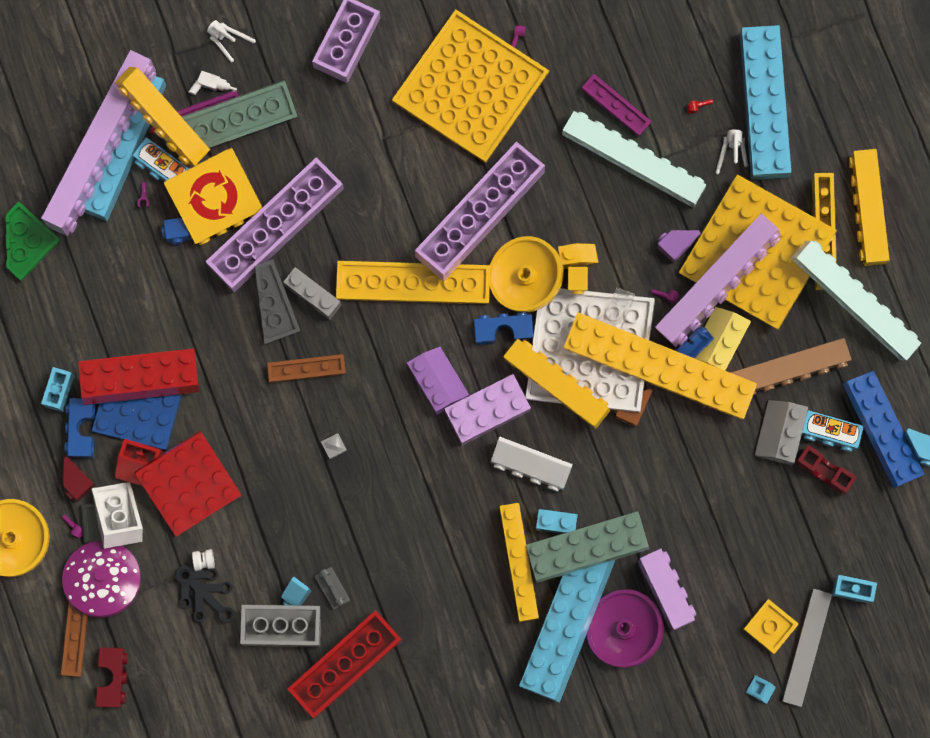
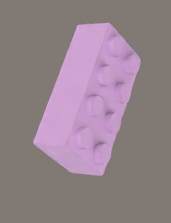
[312,0,380,83]
[445,374,531,446]
[638,549,696,632]

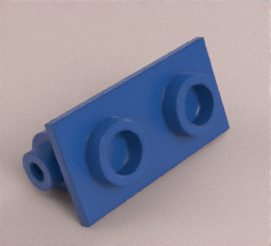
[676,326,714,359]

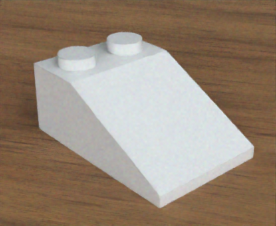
[92,482,143,549]

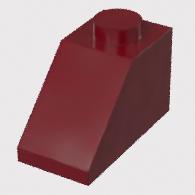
[63,456,96,502]

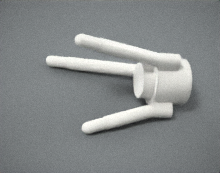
[207,20,256,62]
[716,130,748,175]

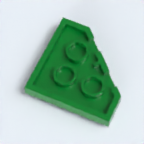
[6,201,61,282]

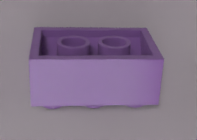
[407,347,469,415]

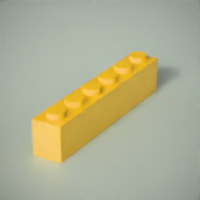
[114,67,210,166]
[849,149,889,266]
[812,173,836,290]
[504,339,610,429]
[500,503,539,623]

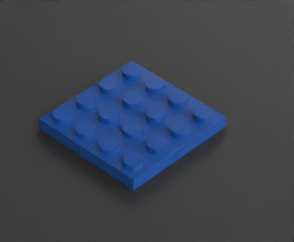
[92,394,182,451]

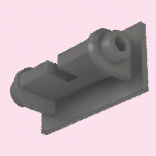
[315,567,350,610]

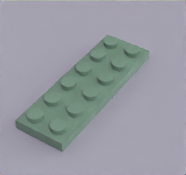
[181,80,298,148]
[526,511,649,583]

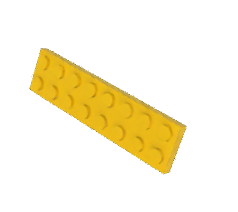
[336,261,490,304]

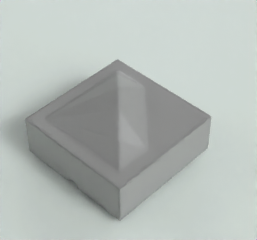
[321,433,347,459]

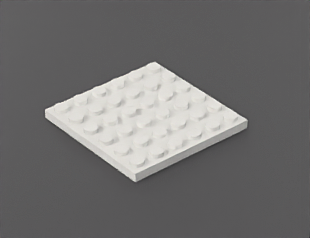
[526,288,655,413]

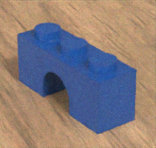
[474,312,534,345]
[65,398,95,458]

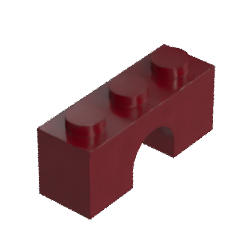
[795,445,857,496]
[96,647,128,708]

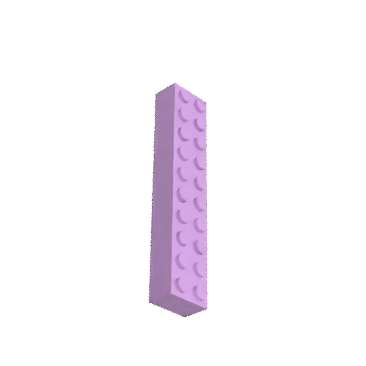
[41,50,156,236]

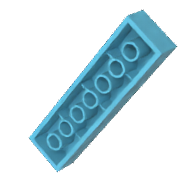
[740,25,791,180]
[84,76,166,222]
[519,559,616,703]

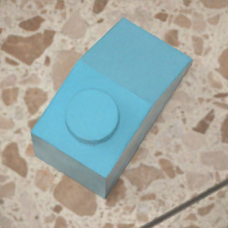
[904,428,930,467]
[281,577,312,606]

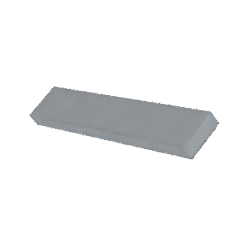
[782,589,832,707]

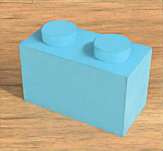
[536,509,577,534]
[832,575,877,604]

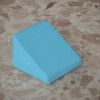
[746,675,775,704]

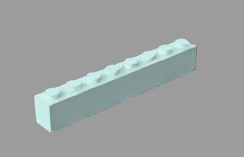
[562,111,706,208]
[791,241,921,360]

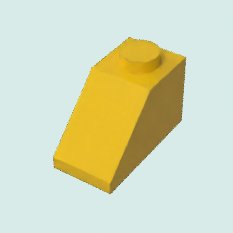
[557,243,598,269]
[568,267,588,294]

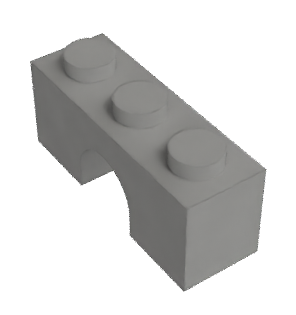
[283,267,341,320]

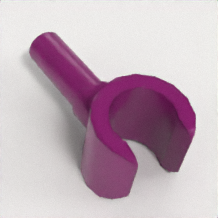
[511,26,525,48]
[137,182,150,208]
[651,289,679,303]
[62,514,83,538]

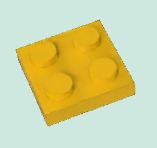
[743,599,798,654]

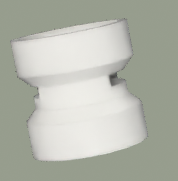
[192,549,215,571]

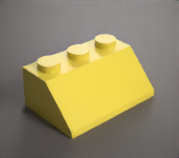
[695,307,751,370]

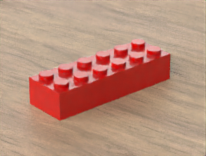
[78,348,199,405]
[288,610,402,719]

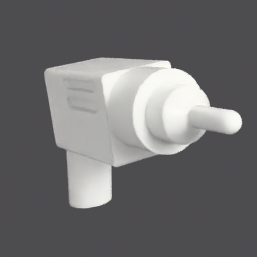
[188,71,237,95]

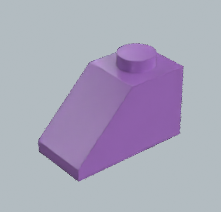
[657,230,701,263]

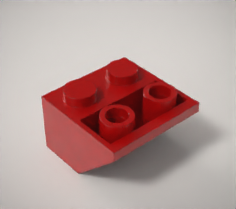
[115,439,164,486]

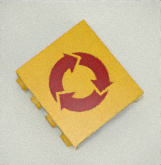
[164,148,263,245]

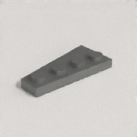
[255,259,300,344]

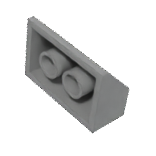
[754,400,808,465]

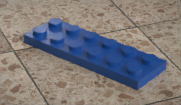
[843,371,925,488]

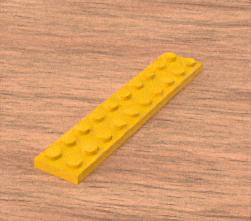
[563,312,757,420]

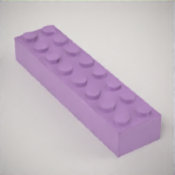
[415,142,545,281]
[206,157,344,292]
[655,213,781,347]

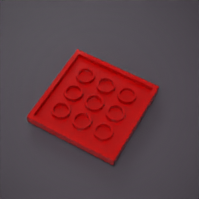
[135,430,241,536]

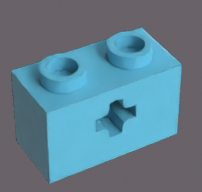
[41,367,75,412]

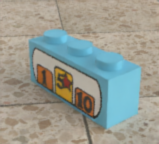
[133,138,189,185]
[801,410,864,452]

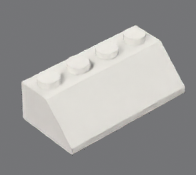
[491,437,573,492]

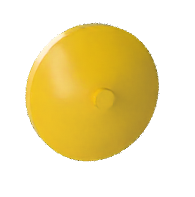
[490,236,563,313]
[0,499,50,577]

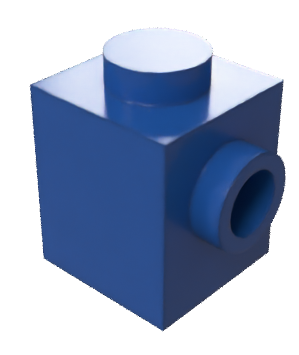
[161,218,191,245]

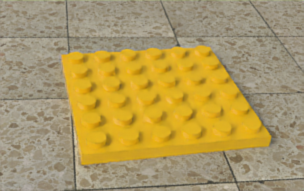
[392,9,549,163]
[679,175,837,330]

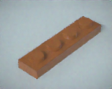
[267,354,346,383]
[61,602,88,677]

